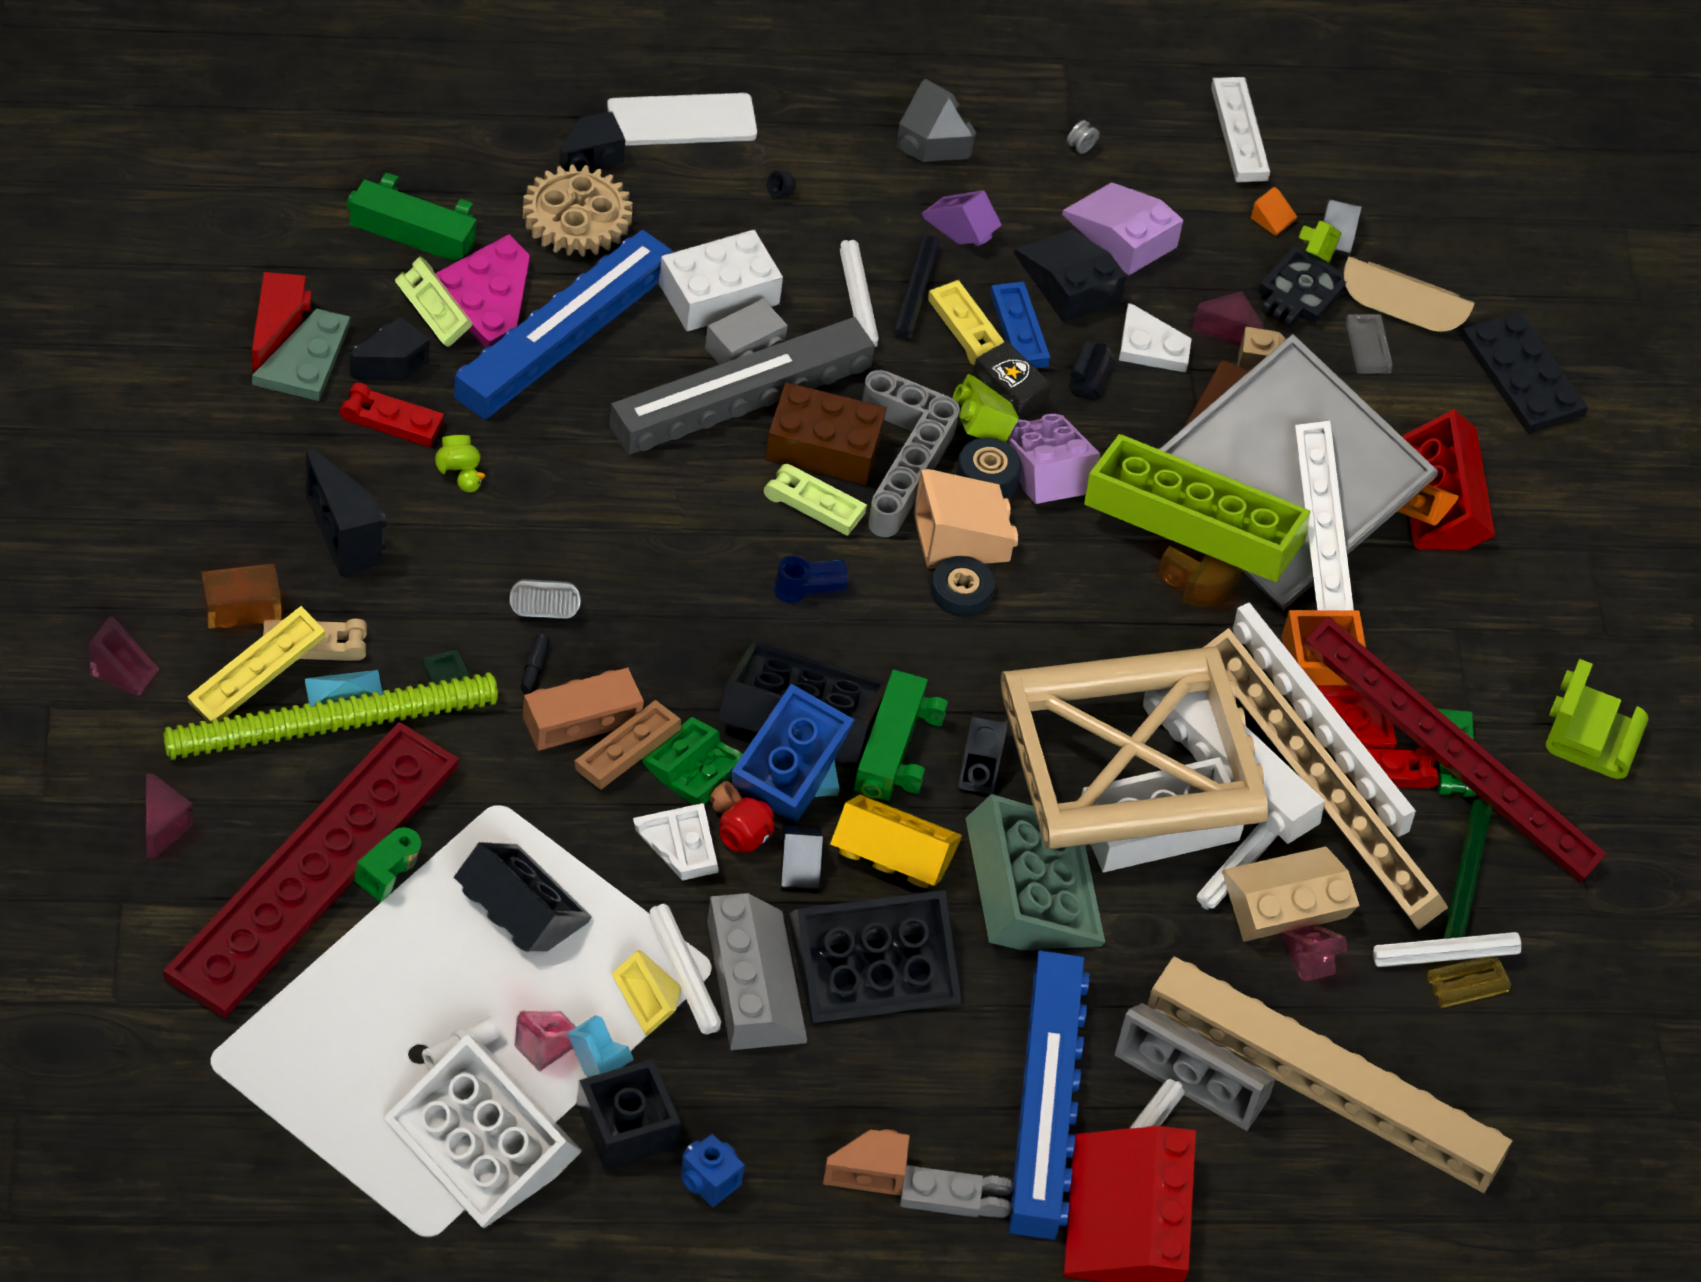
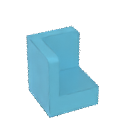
[566,1015,634,1076]

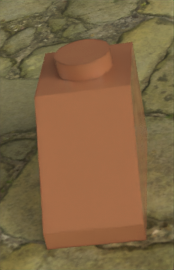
[823,1129,909,1196]

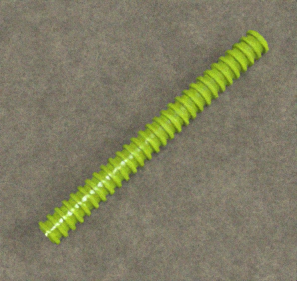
[163,672,498,760]

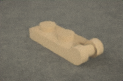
[263,619,367,661]

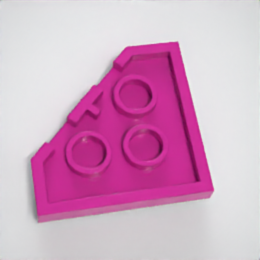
[435,235,530,347]

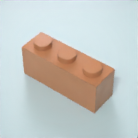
[523,668,644,751]

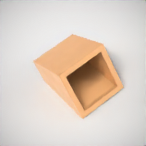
[913,469,1018,569]

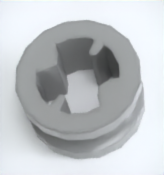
[1067,120,1099,154]

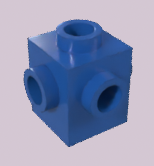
[681,1134,745,1207]

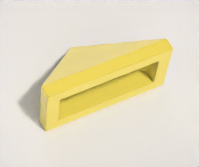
[612,950,681,1035]

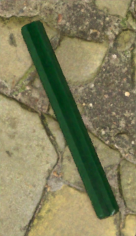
[1443,799,1492,939]

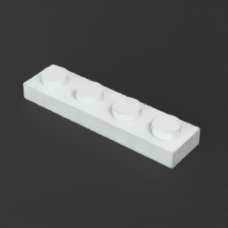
[1211,77,1270,182]

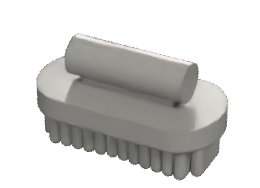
[510,579,581,618]

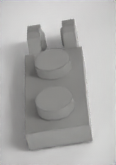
[900,1165,1013,1218]

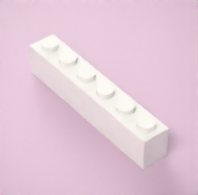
[1143,688,1325,844]

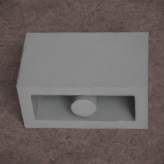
[705,299,788,365]

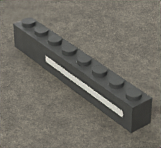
[609,317,875,455]

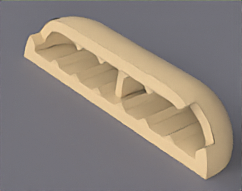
[1344,257,1475,332]

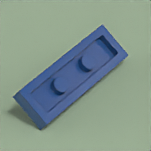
[990,282,1050,369]

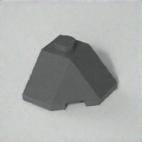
[896,79,976,162]

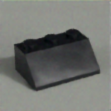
[453,842,592,952]

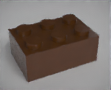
[765,382,887,485]

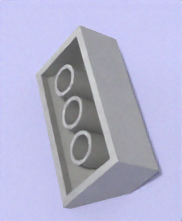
[707,893,807,1050]
[1114,1003,1276,1131]

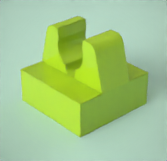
[1298,220,1343,263]

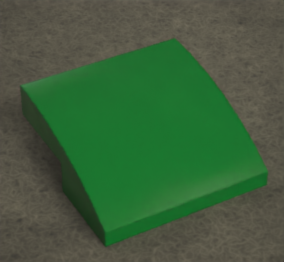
[642,717,743,805]

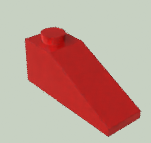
[252,272,312,373]

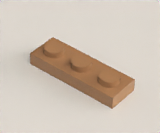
[575,700,682,790]

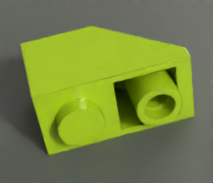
[953,374,1019,442]

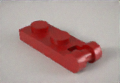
[339,383,444,448]
[1334,747,1439,788]

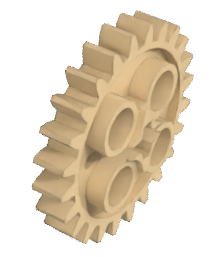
[523,165,632,256]

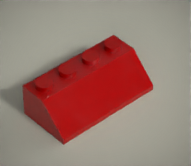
[1402,409,1495,550]

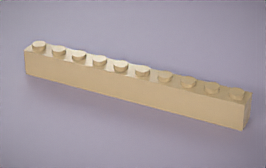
[1203,628,1448,930]
[1147,956,1512,1193]

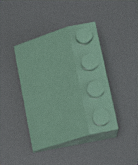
[966,794,1106,950]

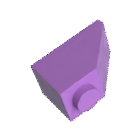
[922,190,1001,246]

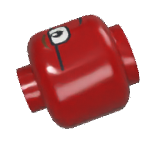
[719,797,774,853]

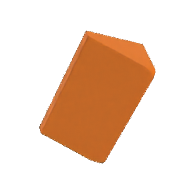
[1397,484,1459,526]

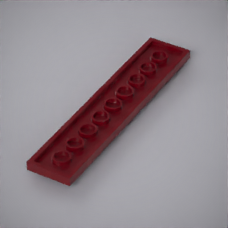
[163,722,459,1018]

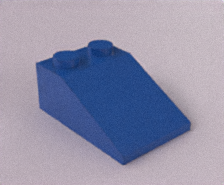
[732,684,854,824]

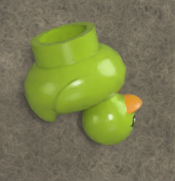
[435,435,486,493]

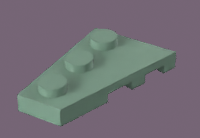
[252,309,350,401]

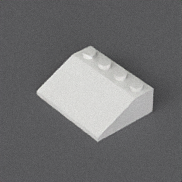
[383,1034,582,1228]

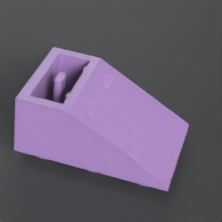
[1006,414,1100,504]

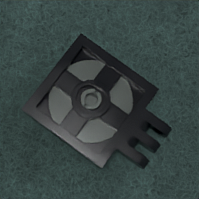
[1258,245,1347,328]

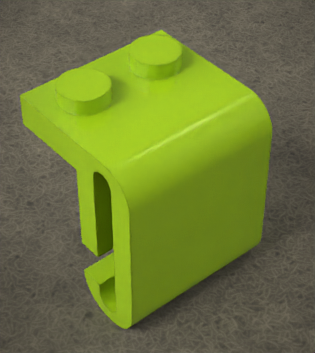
[1546,659,1649,779]

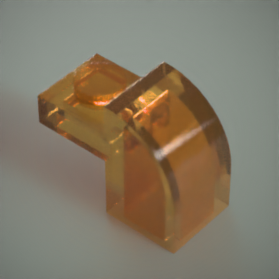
[1157,546,1242,608]

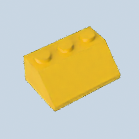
[830,795,962,888]

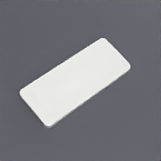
[607,93,757,146]

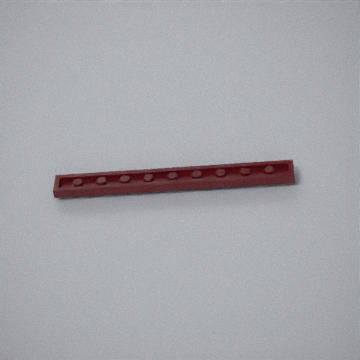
[1303,616,1607,883]

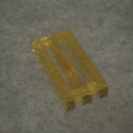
[1426,956,1512,1008]

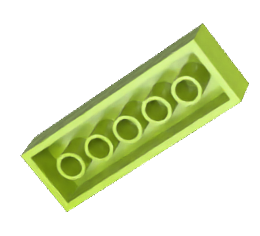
[1084,434,1311,583]

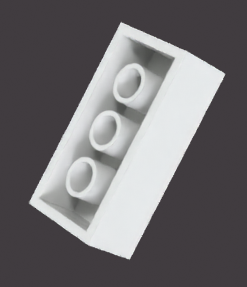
[1081,757,1244,872]

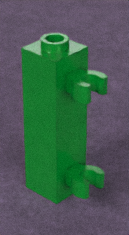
[346,172,477,263]
[854,669,948,801]

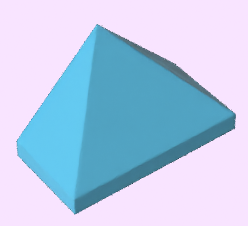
[305,670,383,706]

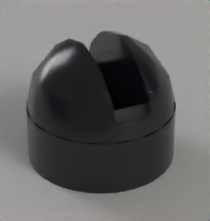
[767,170,796,198]

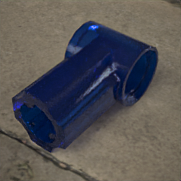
[774,555,848,603]

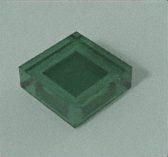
[422,649,470,685]

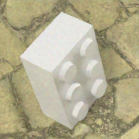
[659,230,783,331]

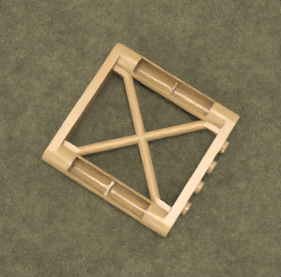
[1001,646,1268,849]

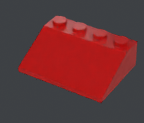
[1063,1126,1196,1282]

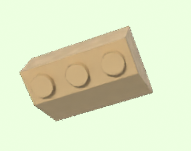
[1222,847,1360,942]

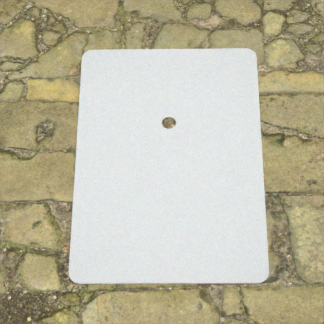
[211,805,711,1237]

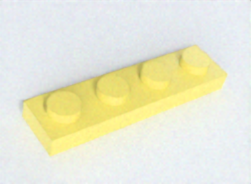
[187,606,326,724]

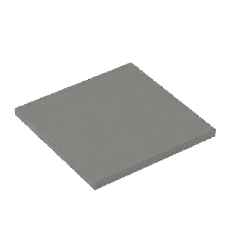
[1159,334,1438,611]

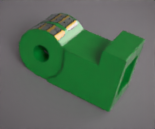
[354,827,421,903]

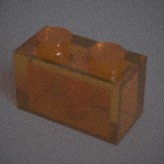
[202,563,281,628]

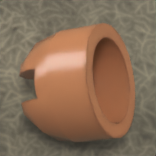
[710,781,742,814]

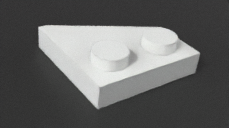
[1119,304,1191,373]
[633,803,719,880]

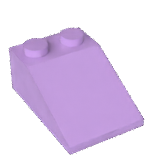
[1062,182,1183,276]

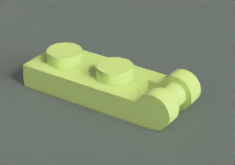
[395,256,474,347]
[763,464,867,536]

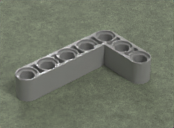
[862,370,960,537]

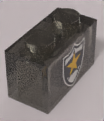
[973,341,1051,420]

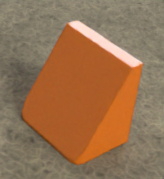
[1251,187,1297,236]

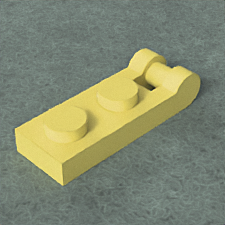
[928,280,1006,365]

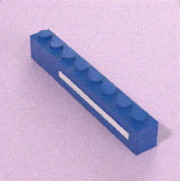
[454,229,673,421]
[1008,951,1089,1240]

